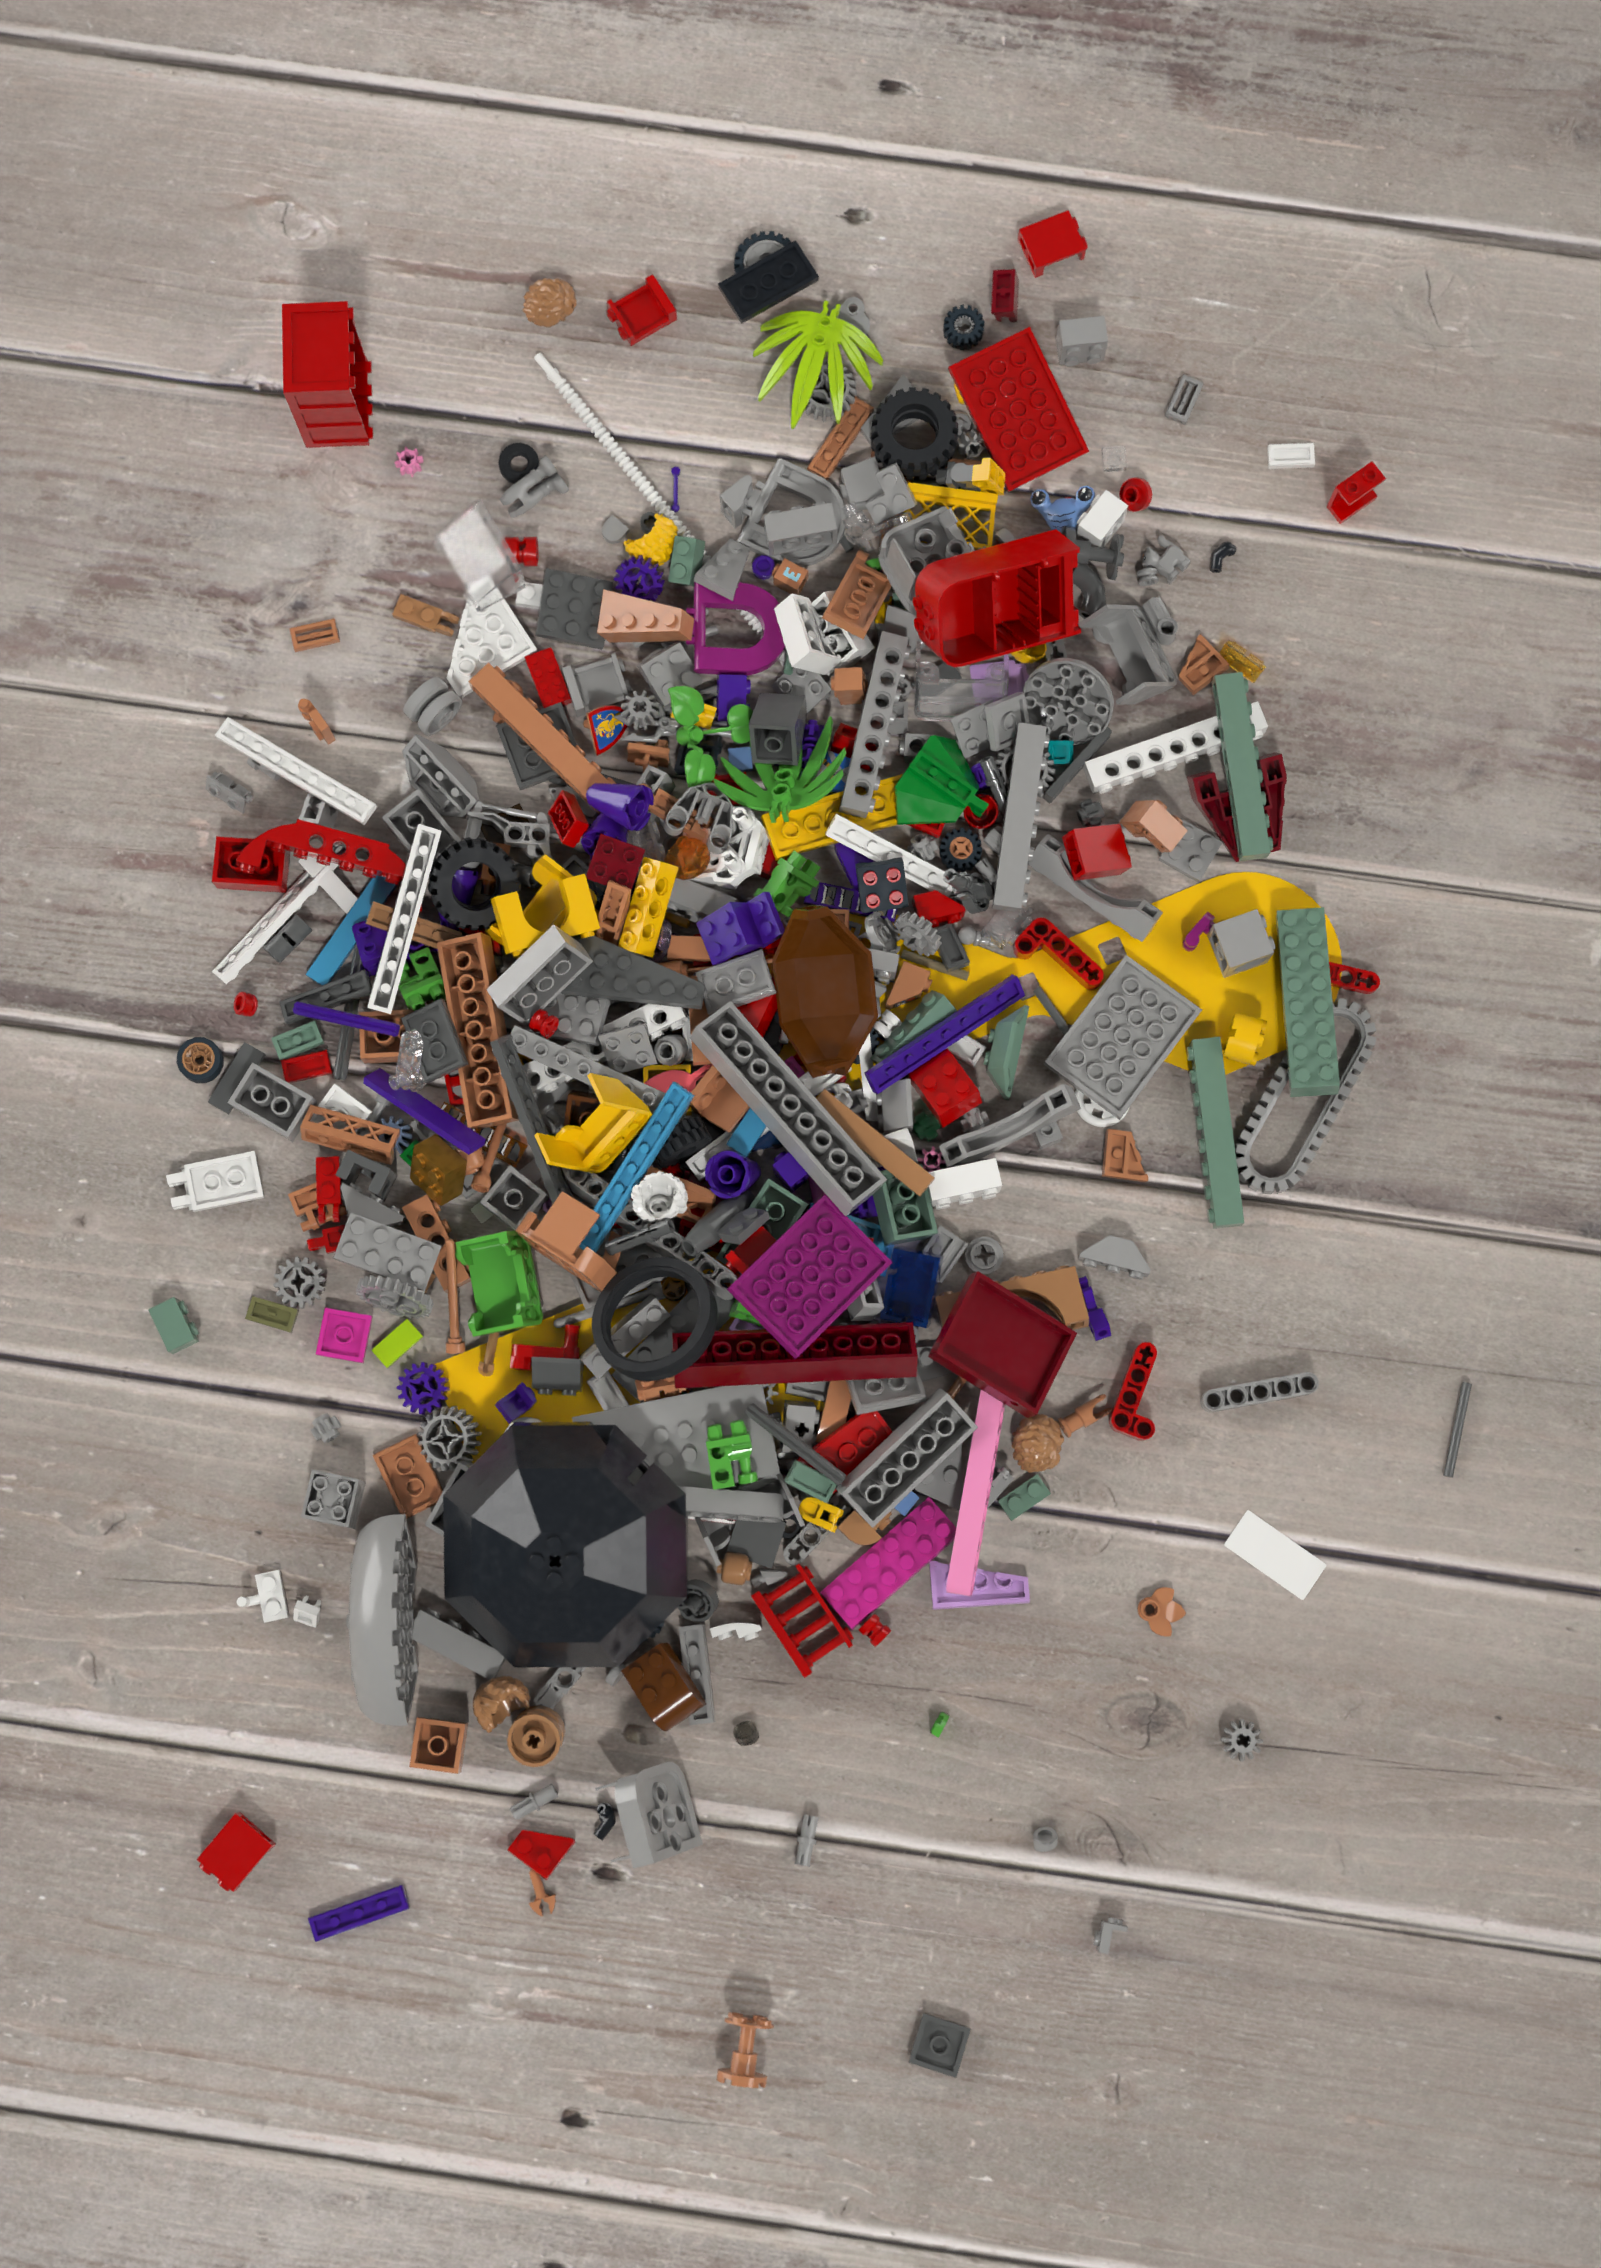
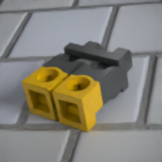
[936,458,1005,495]

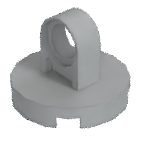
[857,912,900,954]

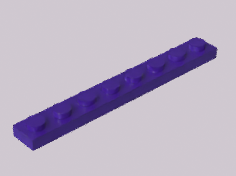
[864,974,1025,1094]

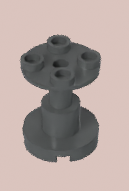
[1061,526,1124,580]

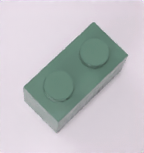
[668,536,705,587]
[148,1297,199,1354]

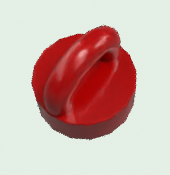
[233,992,258,1017]

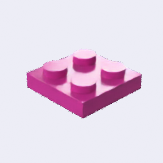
[315,1308,373,1364]

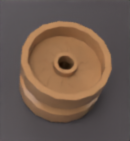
[507,1705,565,1767]

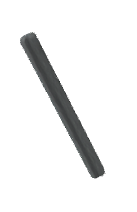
[333,944,365,1080]

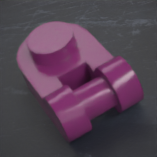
[1183,912,1215,951]

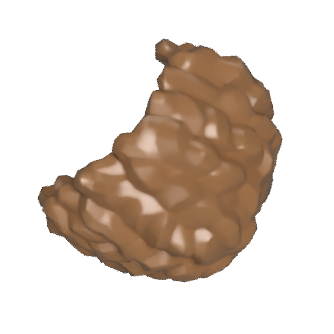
[523,278,577,328]
[1011,1414,1064,1473]
[473,1676,530,1733]

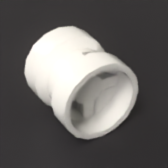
[873,1009,902,1041]

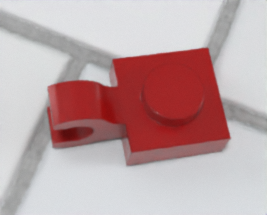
[307,1225,345,1254]

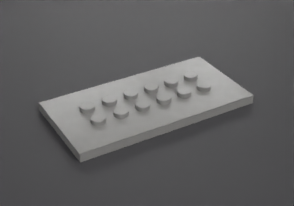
[572,1384,781,1488]

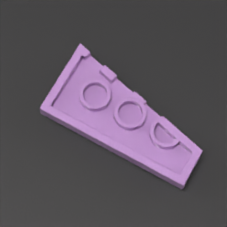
[929,1560,1030,1610]

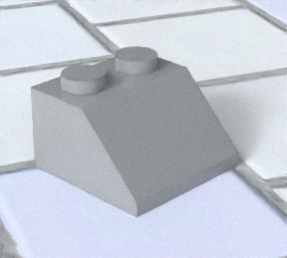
[877,1079,913,1135]

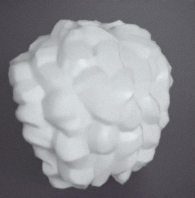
[631,1171,688,1223]

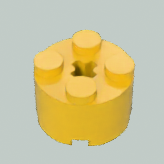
[1223,1013,1267,1066]

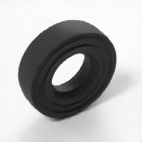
[498,443,539,484]

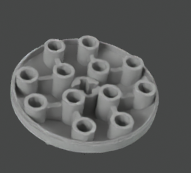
[1023,658,1114,745]

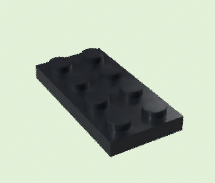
[718,240,819,324]

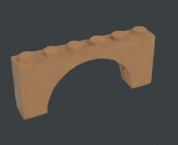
[935,1265,1089,1330]

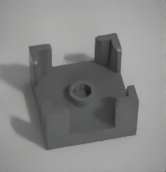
[336,1150,397,1202]

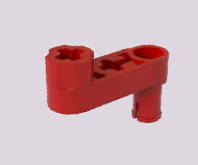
[510,1325,580,1371]

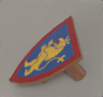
[583,705,627,756]

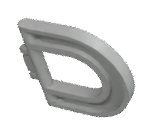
[737,458,846,567]

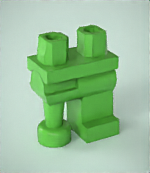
[754,850,821,917]
[399,947,446,1011]
[706,1419,758,1490]

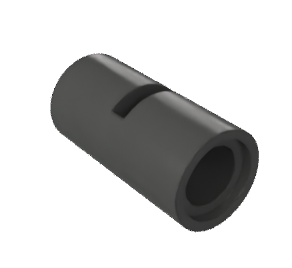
[263,914,313,964]

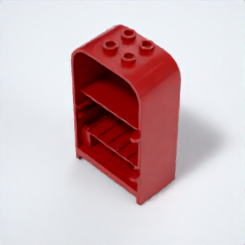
[913,529,1081,667]

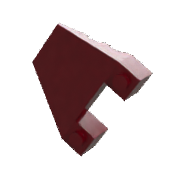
[1187,752,1287,862]

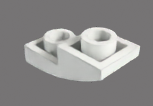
[710,1623,762,1641]

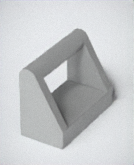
[720,475,753,529]

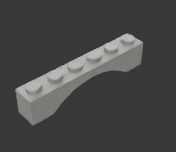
[1028,834,1163,942]
[939,1084,1081,1168]

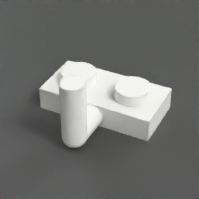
[237,1570,289,1623]

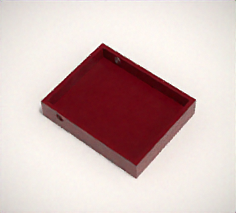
[928,1271,1077,1418]

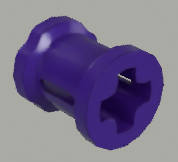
[971,763,990,791]

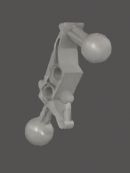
[460,801,590,870]

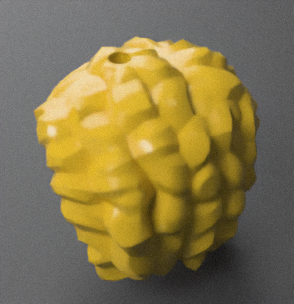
[623,513,678,566]

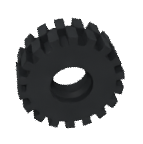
[655,1117,713,1168]

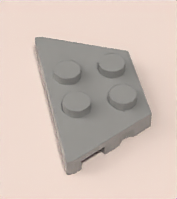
[915,1444,963,1511]

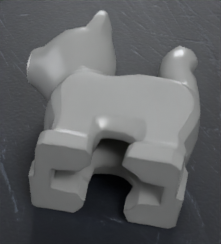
[1142,535,1191,585]

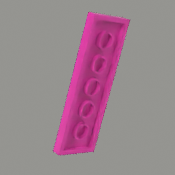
[820,1497,956,1630]

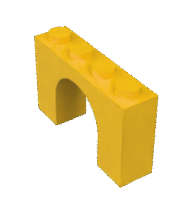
[490,874,600,957]

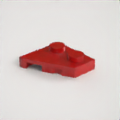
[507,1830,575,1881]

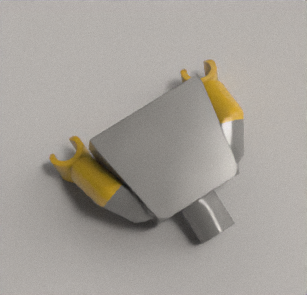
[875,596,926,662]

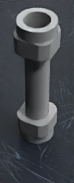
[357,1094,391,1139]

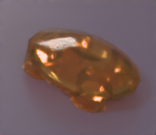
[664,836,710,880]

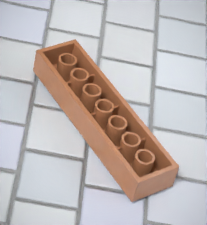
[437,932,519,1129]

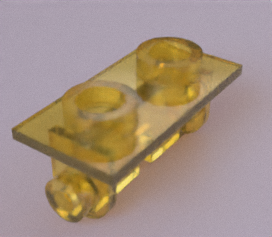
[1219,640,1267,683]

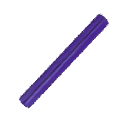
[293,1001,400,1037]

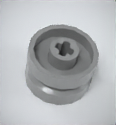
[403,677,463,736]

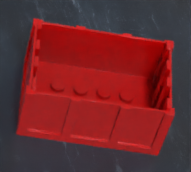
[282,301,373,448]

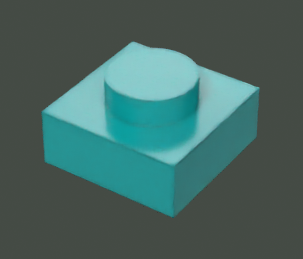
[1048,740,1073,764]

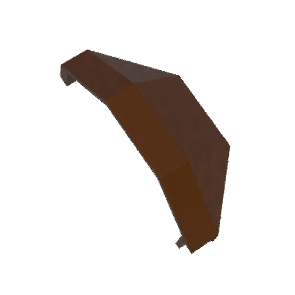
[772,905,878,1078]

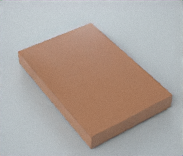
[373,1434,444,1519]

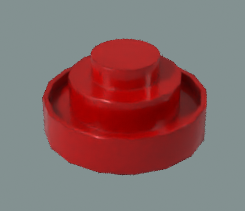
[1119,477,1152,512]

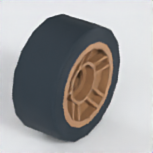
[176,1037,224,1083]

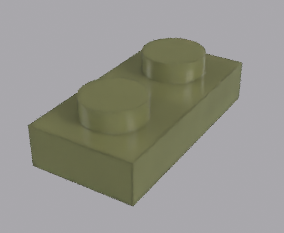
[245,1296,299,1333]

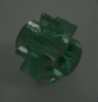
[913,1111,941,1142]

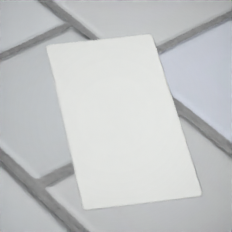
[1224,1510,1326,1600]

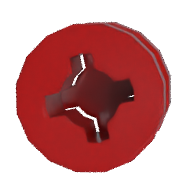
[529,1009,559,1038]

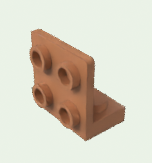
[690,1065,750,1132]

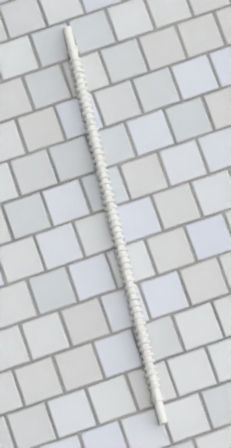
[534,353,786,666]

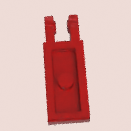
[316,1156,342,1223]

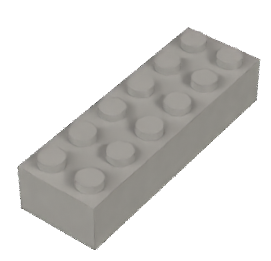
[835,1388,978,1528]

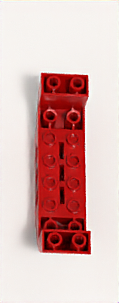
[236,819,422,915]

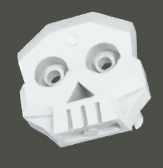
[678,806,769,889]

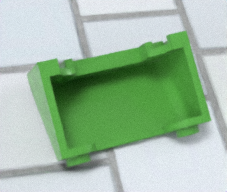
[455,1231,543,1337]

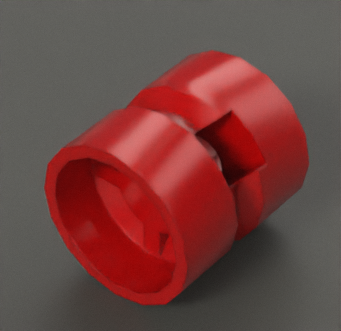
[504,537,539,567]

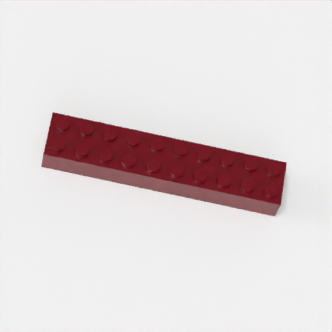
[672,1322,918,1388]

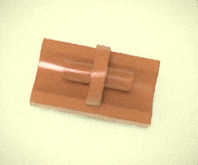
[627,739,670,773]

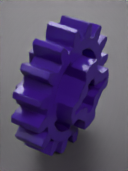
[614,555,665,601]
[396,1362,450,1415]

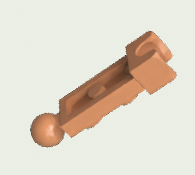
[639,783,714,843]

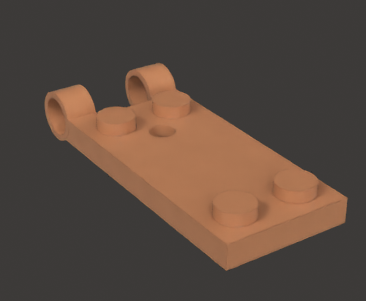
[822,549,892,639]

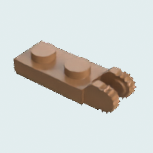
[392,594,460,637]

